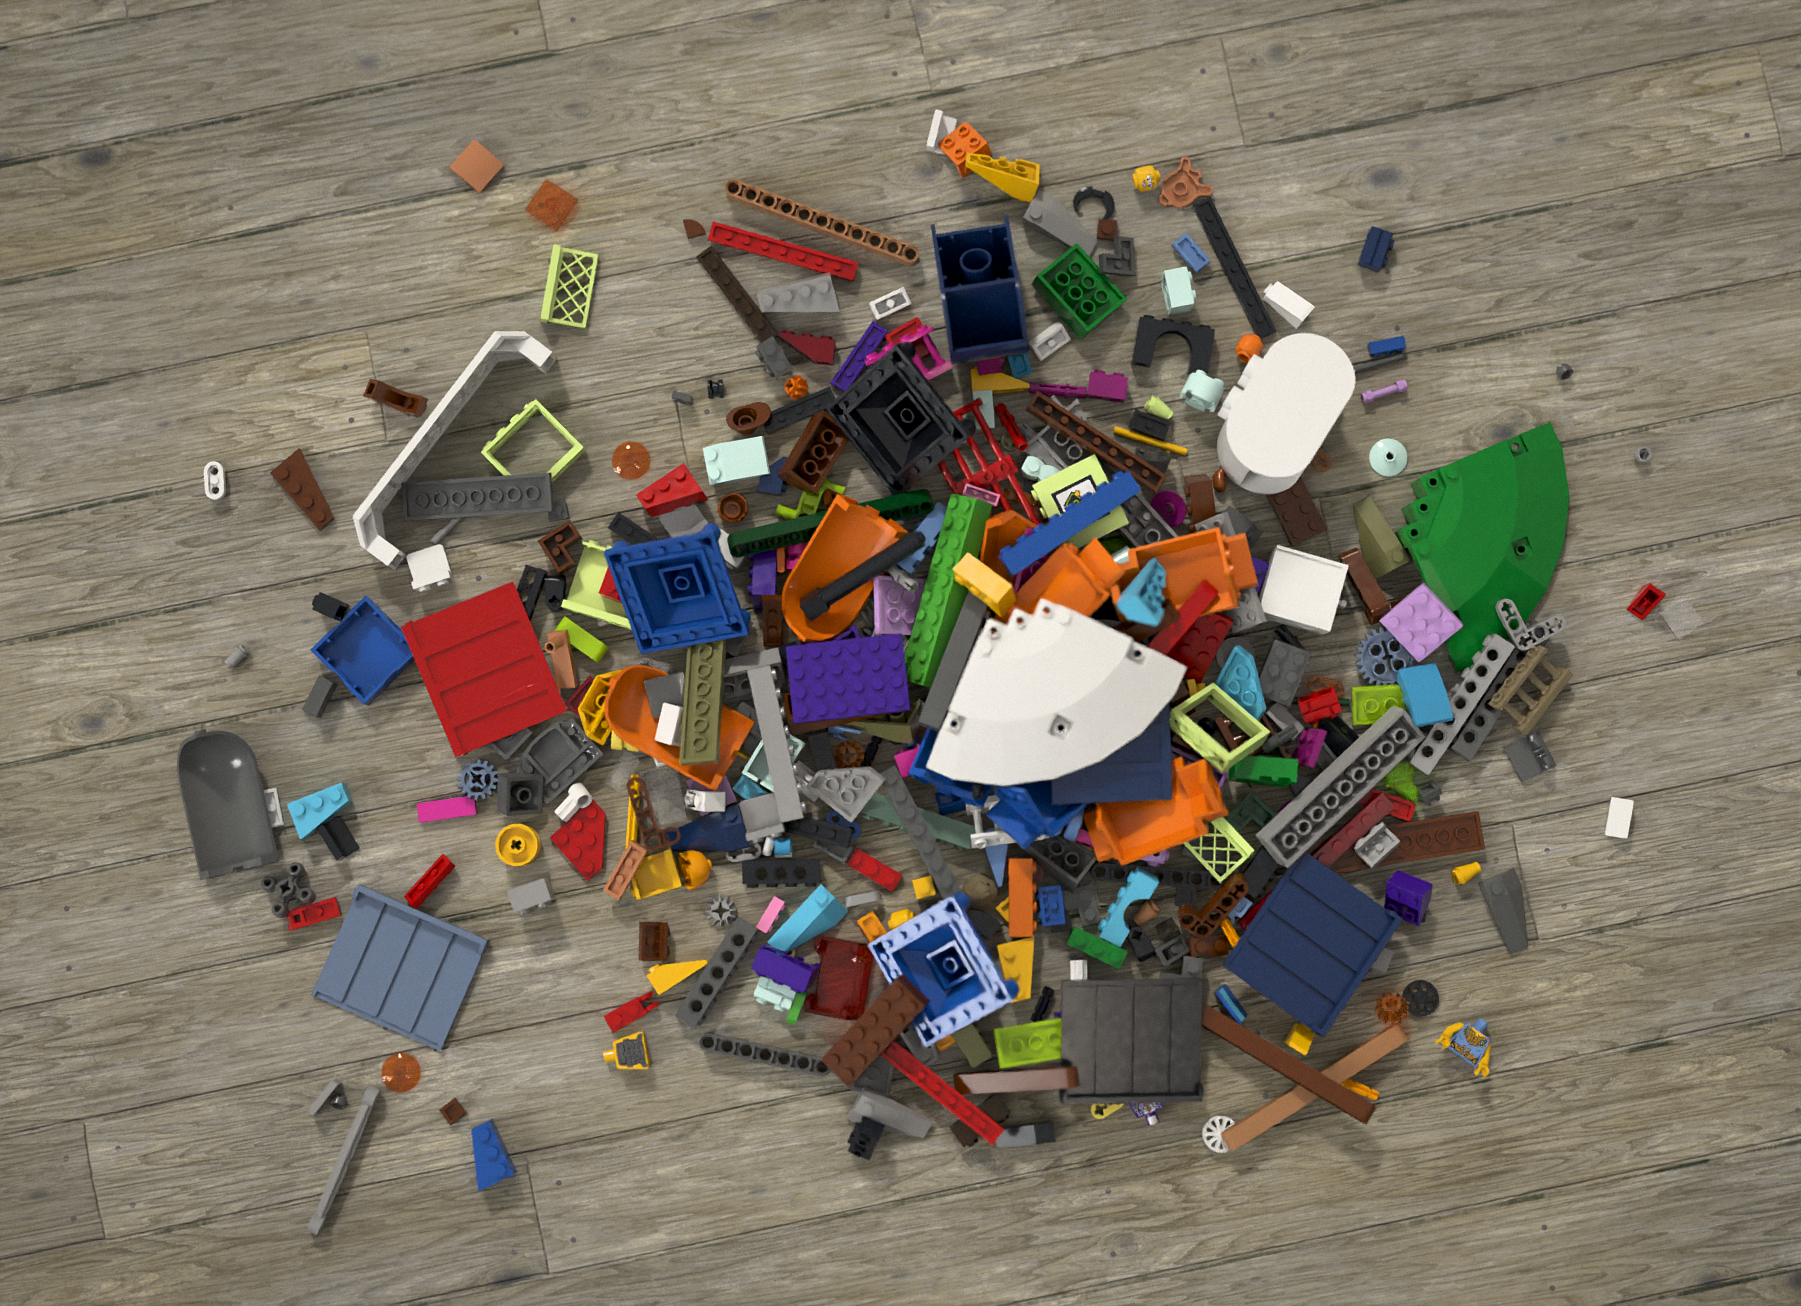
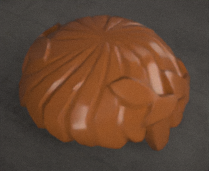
[718,492,749,523]

